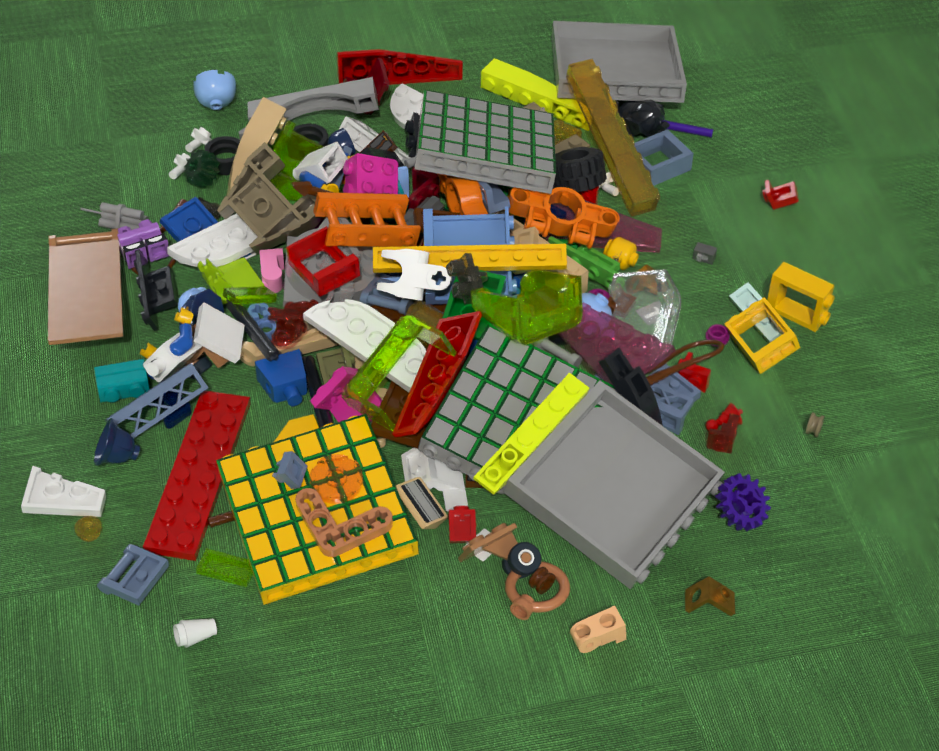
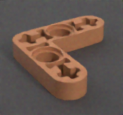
[295,488,393,557]

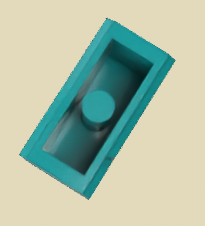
[94,359,149,403]

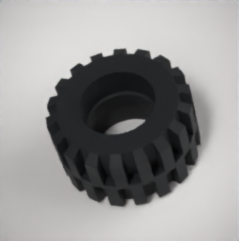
[553,147,607,192]

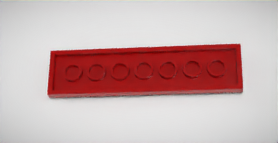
[143,391,251,561]

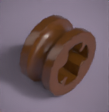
[529,567,556,595]

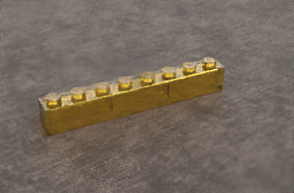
[566,58,660,217]

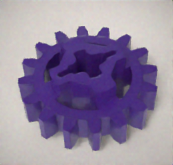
[715,473,771,531]

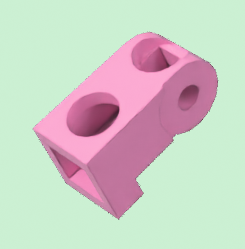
[259,248,284,293]

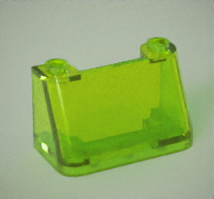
[471,269,583,345]

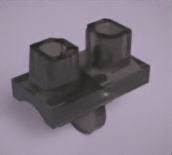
[446,253,489,304]

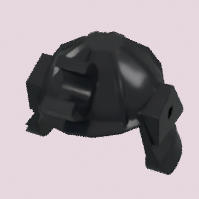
[617,100,670,139]

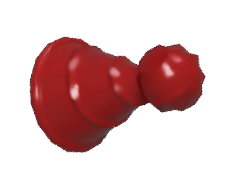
[705,403,743,433]

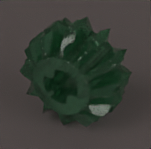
[183,149,220,188]

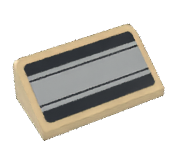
[396,477,448,529]

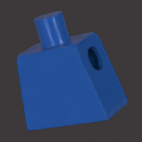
[255,349,307,406]

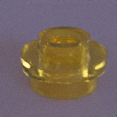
[74,516,102,541]

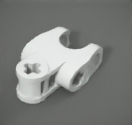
[376,249,452,301]

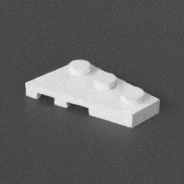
[21,466,106,517]

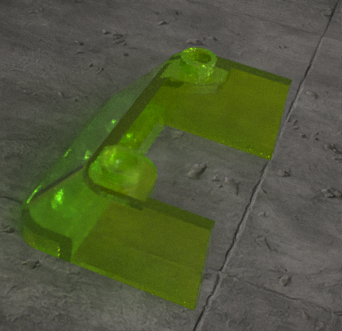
[341,315,457,432]

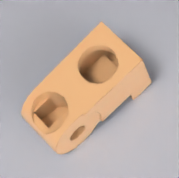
[570,606,627,653]

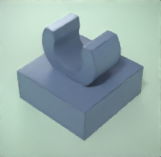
[272,451,307,489]

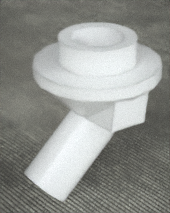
[185,127,212,152]
[169,153,195,179]
[599,172,619,196]

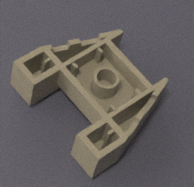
[217,142,326,254]

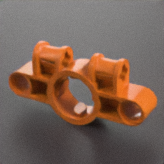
[437,173,488,215]
[508,187,620,249]

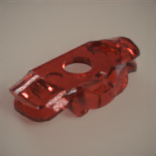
[267,299,334,322]
[271,315,307,347]

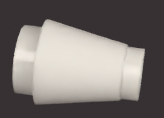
[173,618,217,648]

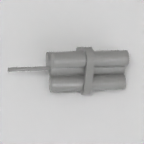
[81,202,148,230]

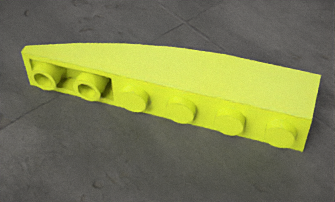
[481,58,592,131]
[473,373,590,495]

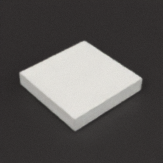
[193,303,245,363]

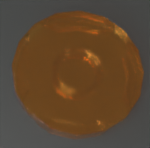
[310,454,363,504]

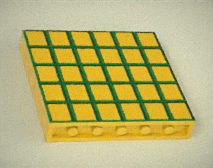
[216,414,419,605]

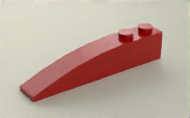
[336,49,463,85]
[392,311,482,437]

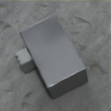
[693,242,717,265]

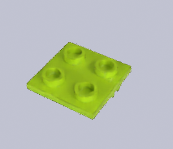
[197,257,265,304]

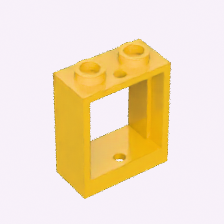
[767,262,835,332]
[724,297,801,374]

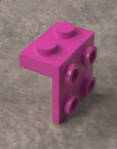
[343,153,398,194]
[310,366,382,423]

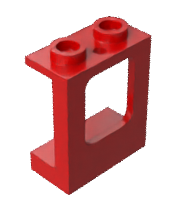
[286,226,360,297]

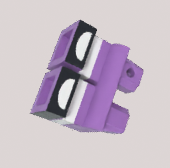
[117,219,169,269]

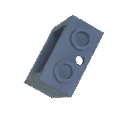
[624,129,694,188]

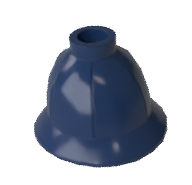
[94,418,140,466]

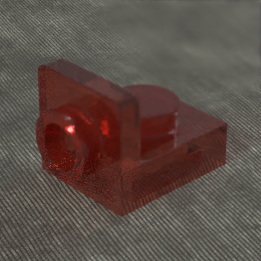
[707,413,740,454]

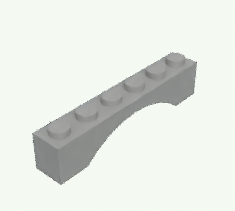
[248,77,379,122]

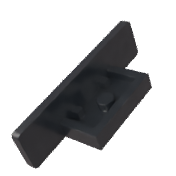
[133,249,178,331]

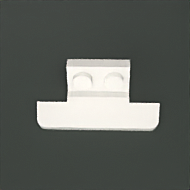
[401,448,468,511]

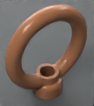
[505,561,570,620]

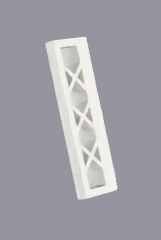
[339,116,415,167]

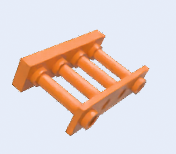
[313,192,421,247]

